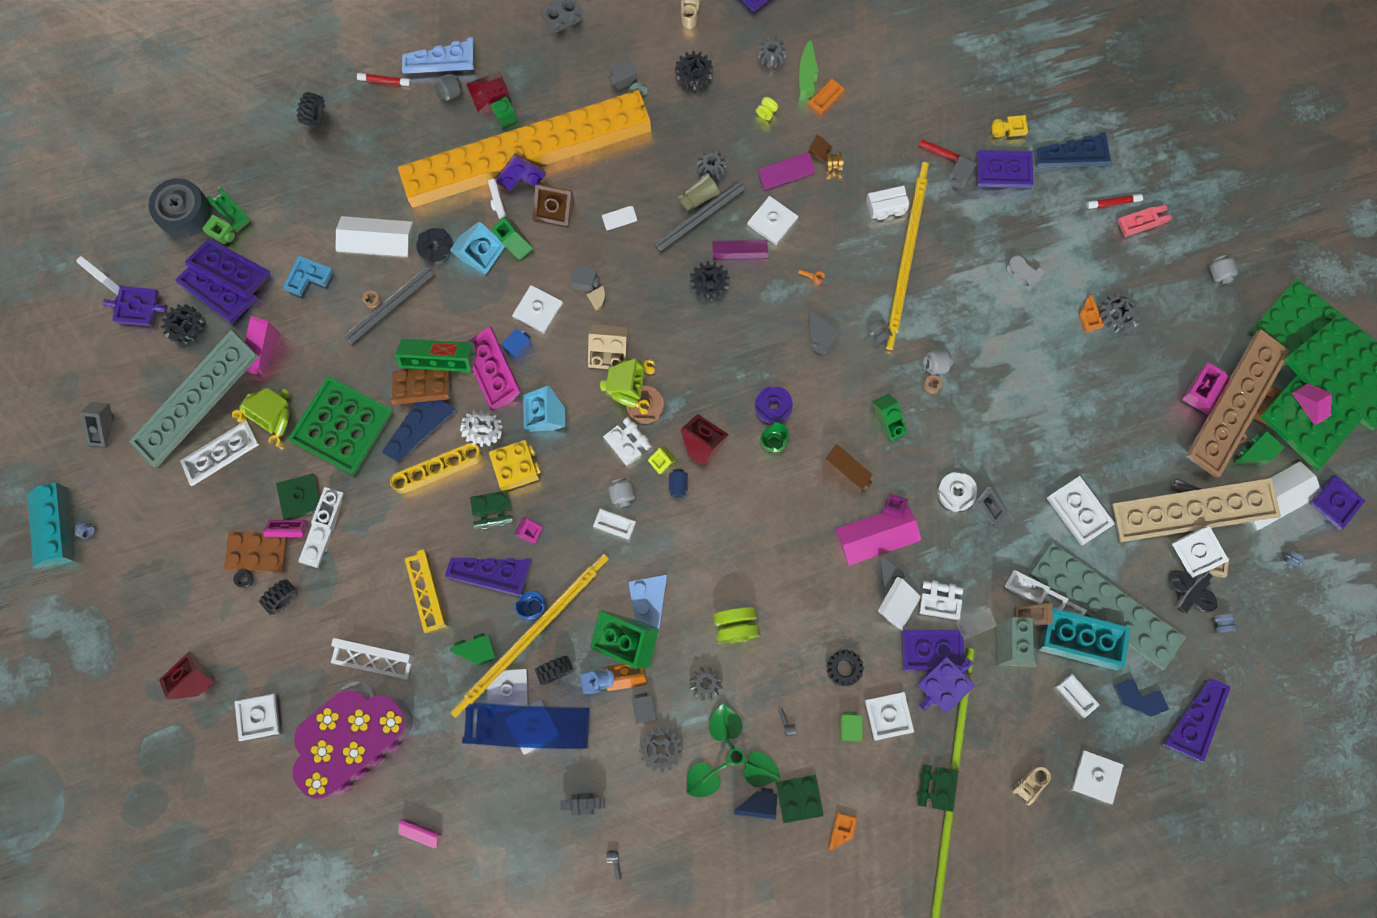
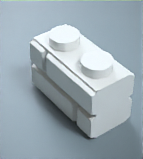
[866,185,909,220]

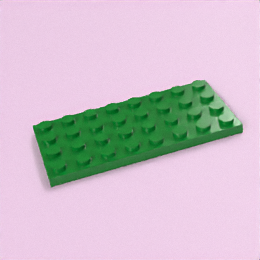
[1249,279,1377,431]

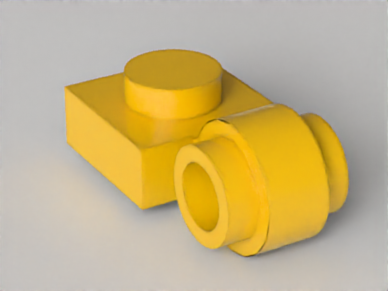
[991,115,1028,138]

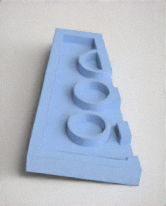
[402,37,474,73]

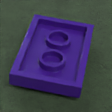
[976,150,1034,188]
[902,630,964,671]

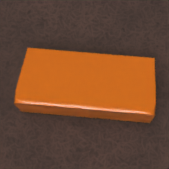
[604,663,647,691]

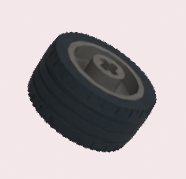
[148,178,211,238]

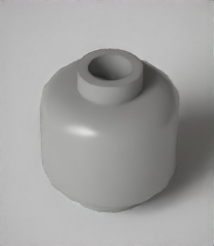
[1209,255,1238,284]
[923,349,953,375]
[608,478,636,508]

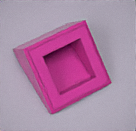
[515,518,543,544]

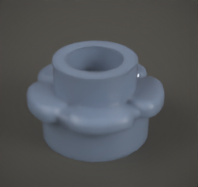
[75,521,95,539]
[1284,550,1304,567]

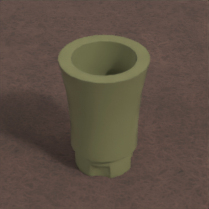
[678,173,720,211]

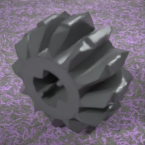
[757,37,787,69]
[696,149,727,180]
[689,667,723,701]

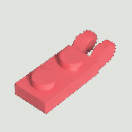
[1117,205,1172,237]

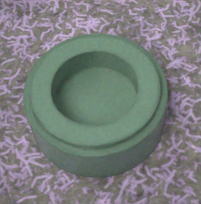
[629,82,648,97]

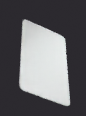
[602,206,637,230]

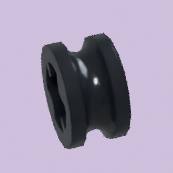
[233,570,254,589]

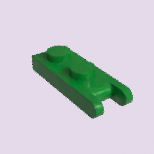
[206,186,251,232]

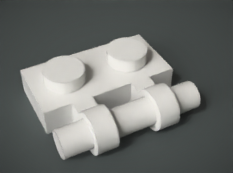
[603,417,652,467]
[919,580,963,620]

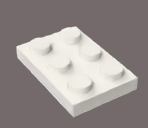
[1047,476,1115,546]

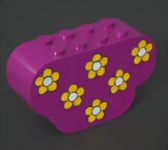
[292,690,413,799]

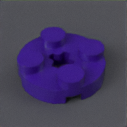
[755,386,793,425]

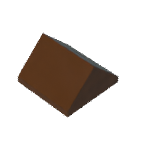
[533,183,575,226]

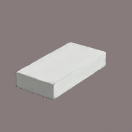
[593,508,636,540]
[1056,674,1100,718]

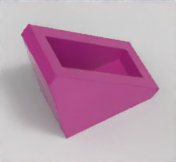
[1292,384,1332,425]

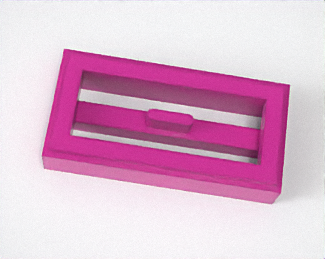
[263,520,308,537]

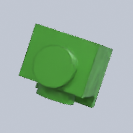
[202,215,235,245]

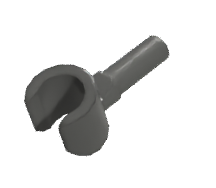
[778,709,796,737]
[606,851,622,880]

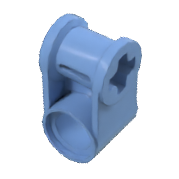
[579,669,614,695]

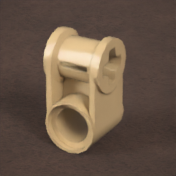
[681,0,700,29]
[1012,766,1051,806]

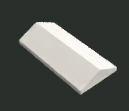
[336,216,414,257]
[180,420,259,486]
[1251,461,1321,531]

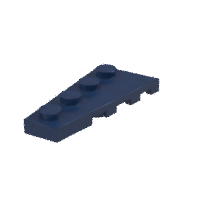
[1034,132,1111,168]
[382,400,457,463]

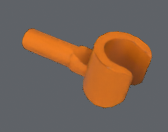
[799,269,825,285]

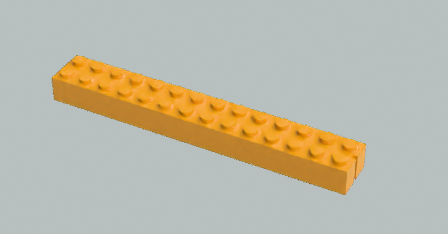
[398,90,651,208]

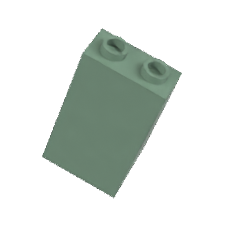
[996,617,1037,667]

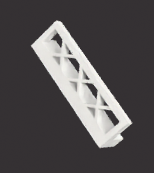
[331,638,414,680]

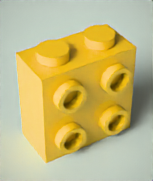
[489,440,541,491]

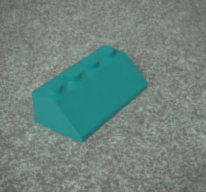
[27,482,74,569]
[1038,608,1131,670]

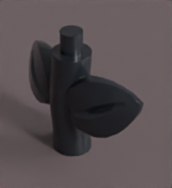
[1170,570,1218,615]

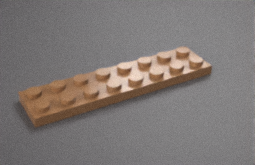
[1186,330,1290,478]

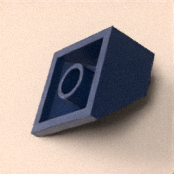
[734,787,778,820]

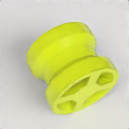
[756,97,778,120]

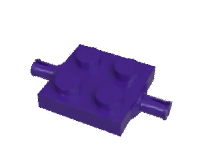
[103,286,168,326]
[917,656,976,713]

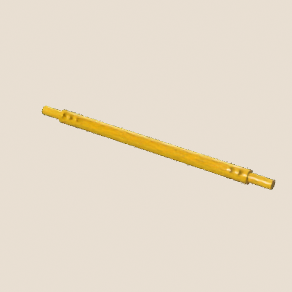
[886,162,929,350]
[450,554,609,718]

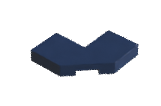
[1113,679,1169,717]

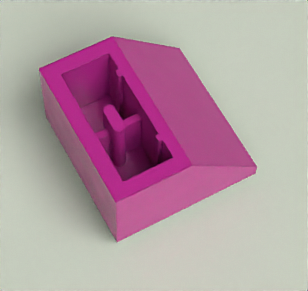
[1182,362,1229,415]

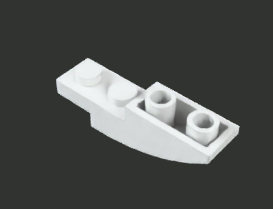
[298,487,344,568]

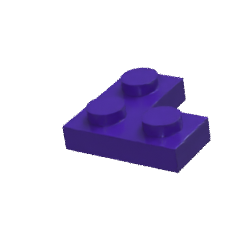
[495,154,546,191]

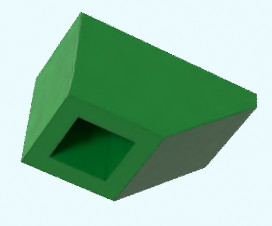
[491,217,534,260]
[872,393,908,441]
[1234,431,1285,465]
[450,633,498,666]

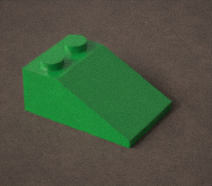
[590,610,659,669]

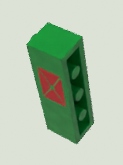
[395,339,477,372]

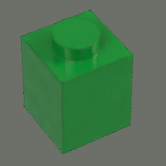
[490,97,518,129]

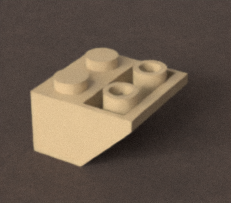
[588,324,629,369]

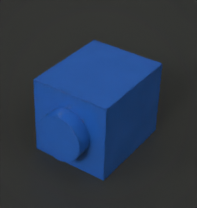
[501,328,533,362]

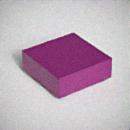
[883,493,908,518]

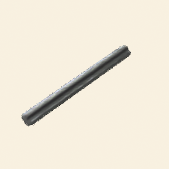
[655,181,744,251]
[344,266,434,343]

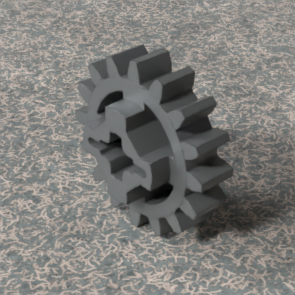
[1099,292,1142,333]
[639,727,683,772]
[560,793,605,816]

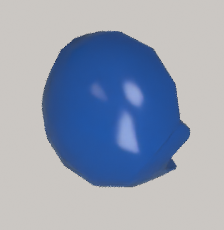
[514,590,546,621]

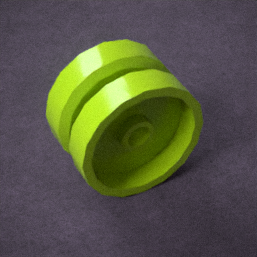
[713,607,760,644]

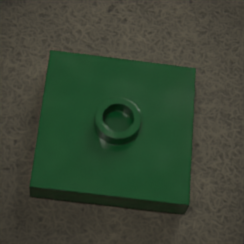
[276,473,320,520]

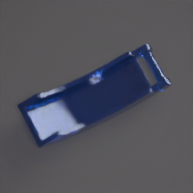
[462,702,590,749]

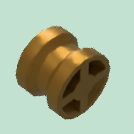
[826,152,843,171]

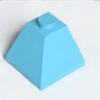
[450,222,505,274]
[523,386,566,432]

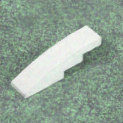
[1005,570,1087,616]

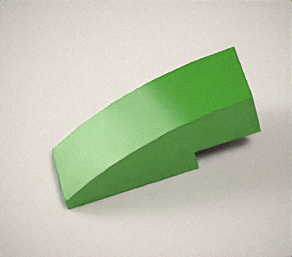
[798,40,818,100]

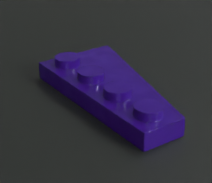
[175,267,257,324]
[445,558,532,597]

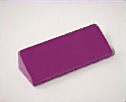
[758,152,815,191]
[712,240,768,259]

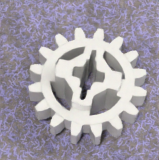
[460,410,503,447]

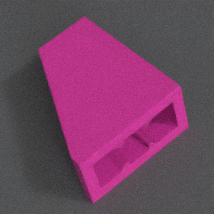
[245,316,281,375]

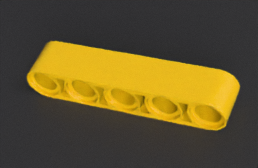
[390,443,483,494]

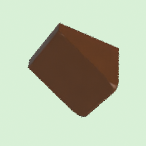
[808,135,832,162]

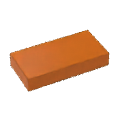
[808,78,845,115]

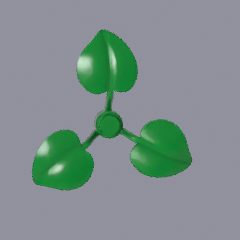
[686,703,780,797]

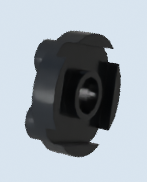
[416,228,454,265]

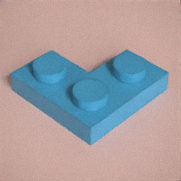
[282,256,334,296]

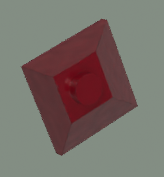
[466,71,512,114]
[680,414,729,466]
[159,652,213,700]

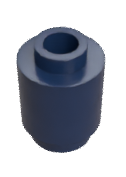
[669,469,688,498]

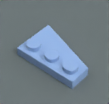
[629,575,667,637]

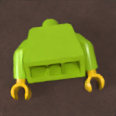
[600,359,655,414]
[232,388,290,447]

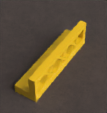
[404,549,448,633]

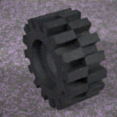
[296,92,325,128]
[259,579,298,615]
[826,649,864,687]
[534,655,574,685]

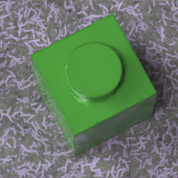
[840,711,862,741]

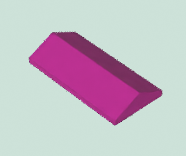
[467,326,521,410]
[835,504,922,566]

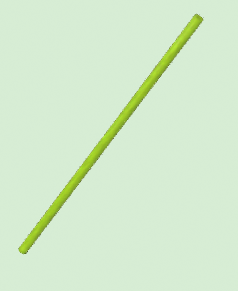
[931,648,975,918]

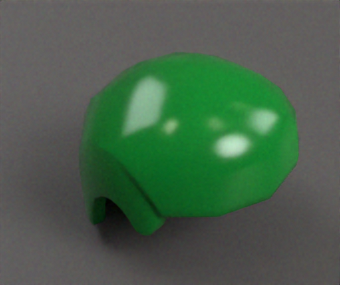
[760,422,790,453]

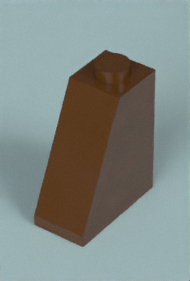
[822,444,873,494]

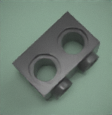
[540,0,583,34]

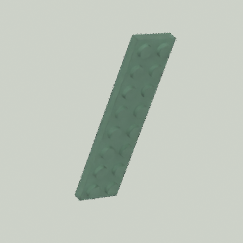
[129,330,259,468]
[1029,543,1186,670]

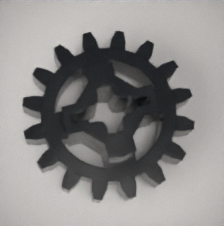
[675,51,713,90]
[690,261,730,301]
[161,304,204,344]

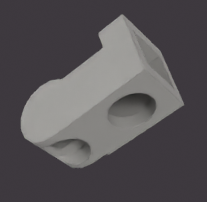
[1006,256,1045,291]

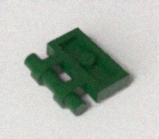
[470,490,513,529]
[917,764,959,812]

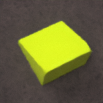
[648,446,677,474]

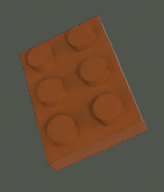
[391,369,450,405]
[224,531,288,573]

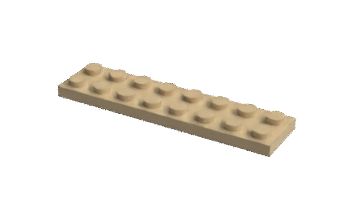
[1112,478,1281,543]

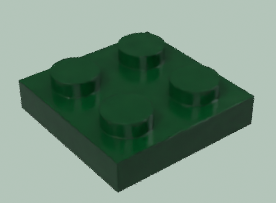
[776,775,824,823]

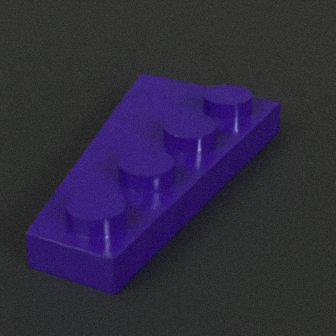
[1163,678,1231,762]

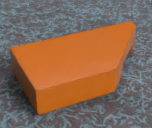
[1079,294,1104,333]
[828,812,858,851]

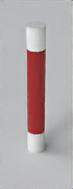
[357,73,411,86]
[1086,194,1143,209]

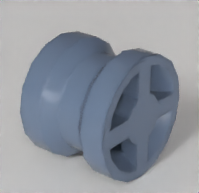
[1214,614,1237,633]

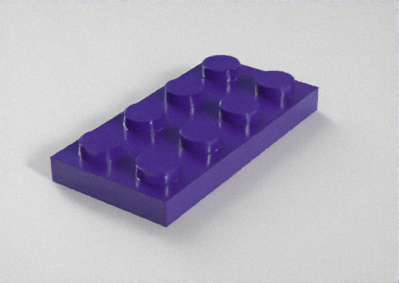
[185,238,271,299]

